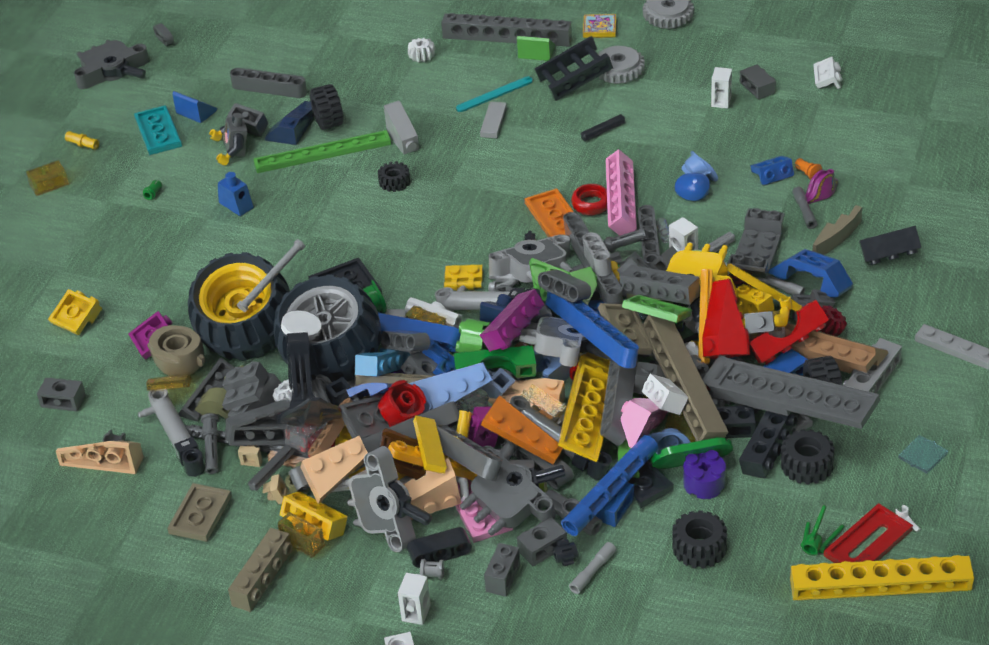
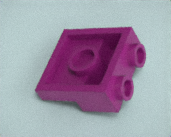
[128,311,173,360]

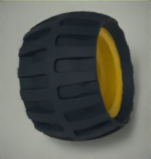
[187,252,290,361]

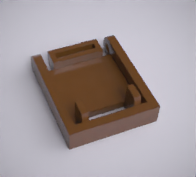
[379,428,426,480]

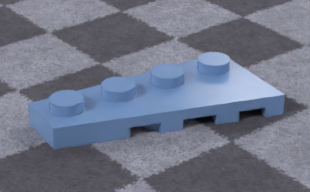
[408,362,493,414]

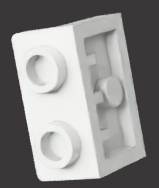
[814,57,842,89]

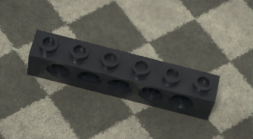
[739,376,805,478]

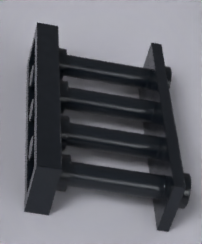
[534,36,613,101]

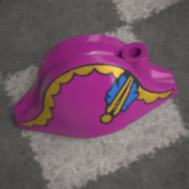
[805,169,838,204]

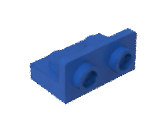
[750,156,794,185]

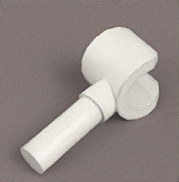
[895,505,920,532]

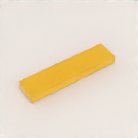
[413,415,447,473]

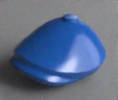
[675,173,710,201]

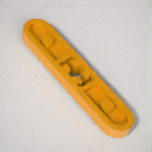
[388,440,478,480]

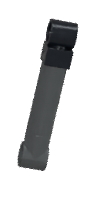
[510,396,612,480]

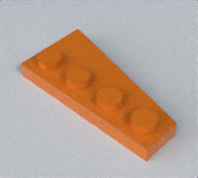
[481,395,563,465]

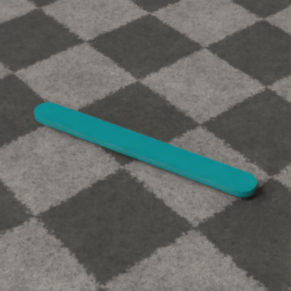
[456,76,533,112]

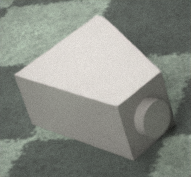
[384,101,419,155]

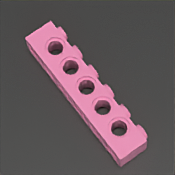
[606,149,637,236]

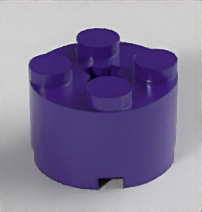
[683,450,726,499]

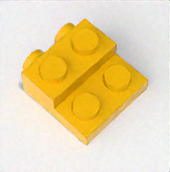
[48,289,102,335]

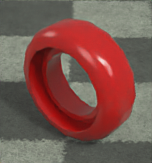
[571,184,608,216]

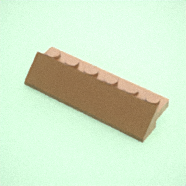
[785,323,888,373]

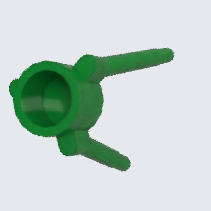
[800,505,845,555]

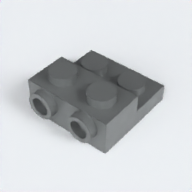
[222,361,268,411]

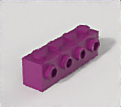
[480,289,545,351]

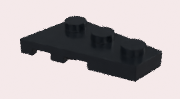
[628,461,674,509]

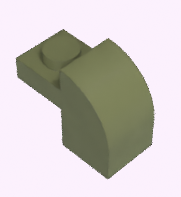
[195,387,230,419]

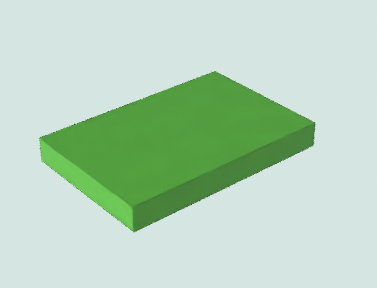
[622,294,692,323]

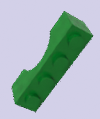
[454,345,536,378]

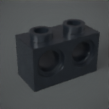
[716,406,756,439]

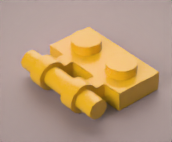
[444,265,483,291]

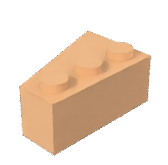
[300,436,368,504]
[404,458,461,520]

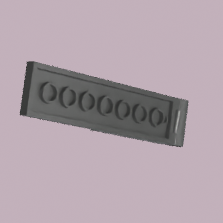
[702,356,880,429]

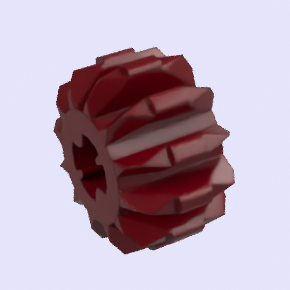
[819,305,847,337]

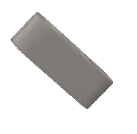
[583,232,612,276]

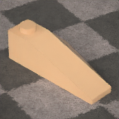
[483,378,565,420]
[56,441,144,474]

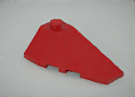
[702,279,750,360]

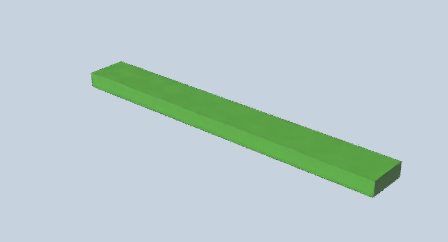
[253,130,391,173]

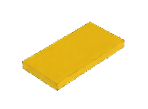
[727,263,802,311]

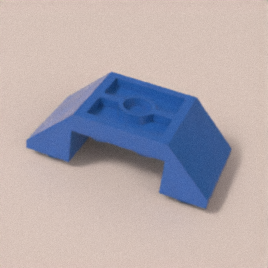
[768,249,853,298]

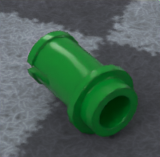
[143,180,162,200]

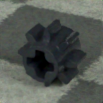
[553,539,578,566]

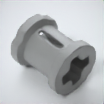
[420,559,444,579]

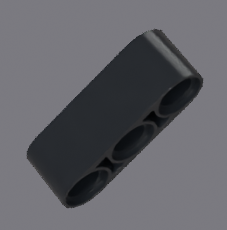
[407,527,472,568]

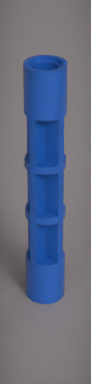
[561,435,659,536]

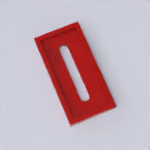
[824,503,913,578]

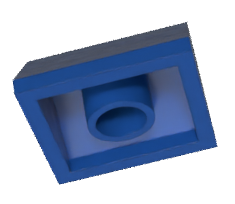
[172,91,218,123]

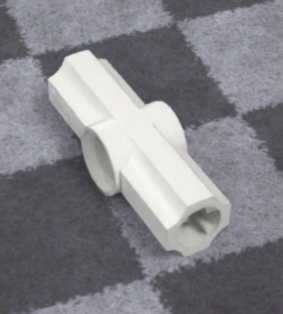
[405,297,462,329]

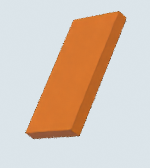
[524,188,574,237]

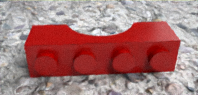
[749,300,829,364]

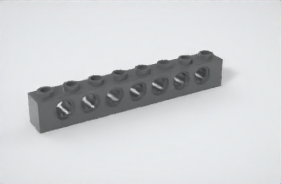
[441,13,572,47]

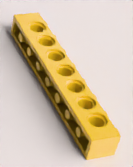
[790,555,974,600]

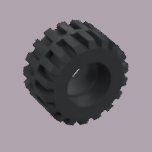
[310,84,344,130]
[803,356,843,386]
[781,429,835,484]
[672,510,727,569]

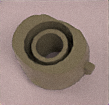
[147,325,205,377]

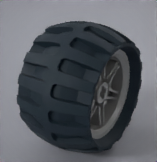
[274,275,381,383]

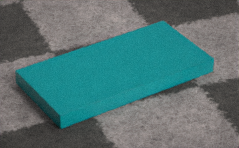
[134,105,182,155]

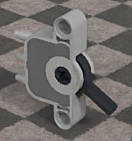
[489,231,573,283]
[519,317,611,367]
[342,446,432,552]

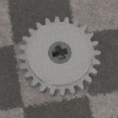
[643,0,694,28]
[593,46,645,83]

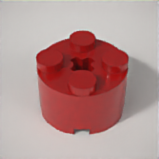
[378,380,426,427]

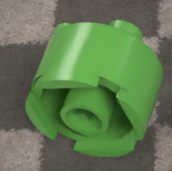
[455,319,491,353]

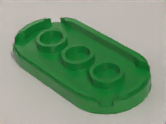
[651,437,733,469]

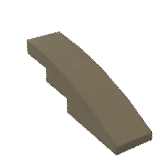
[813,205,862,255]

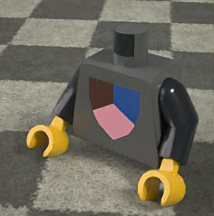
[209,113,247,165]

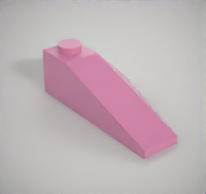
[620,398,668,448]

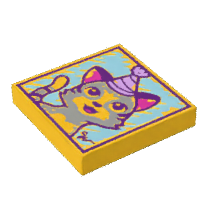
[583,14,616,38]

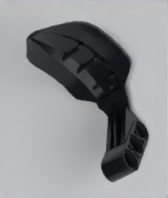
[277,332,342,428]

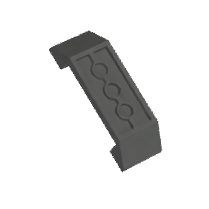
[727,208,785,278]

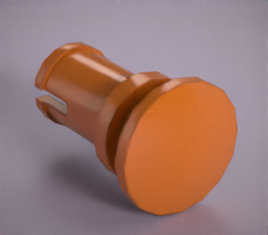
[795,158,822,180]

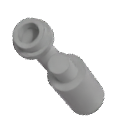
[488,274,520,291]

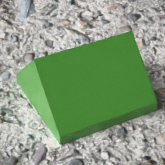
[517,36,555,61]

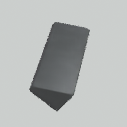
[179,358,235,422]

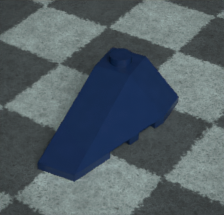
[265,101,314,145]

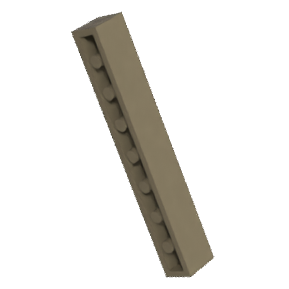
[643,315,728,441]

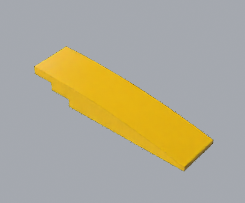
[558,352,610,462]

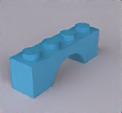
[355,348,411,377]

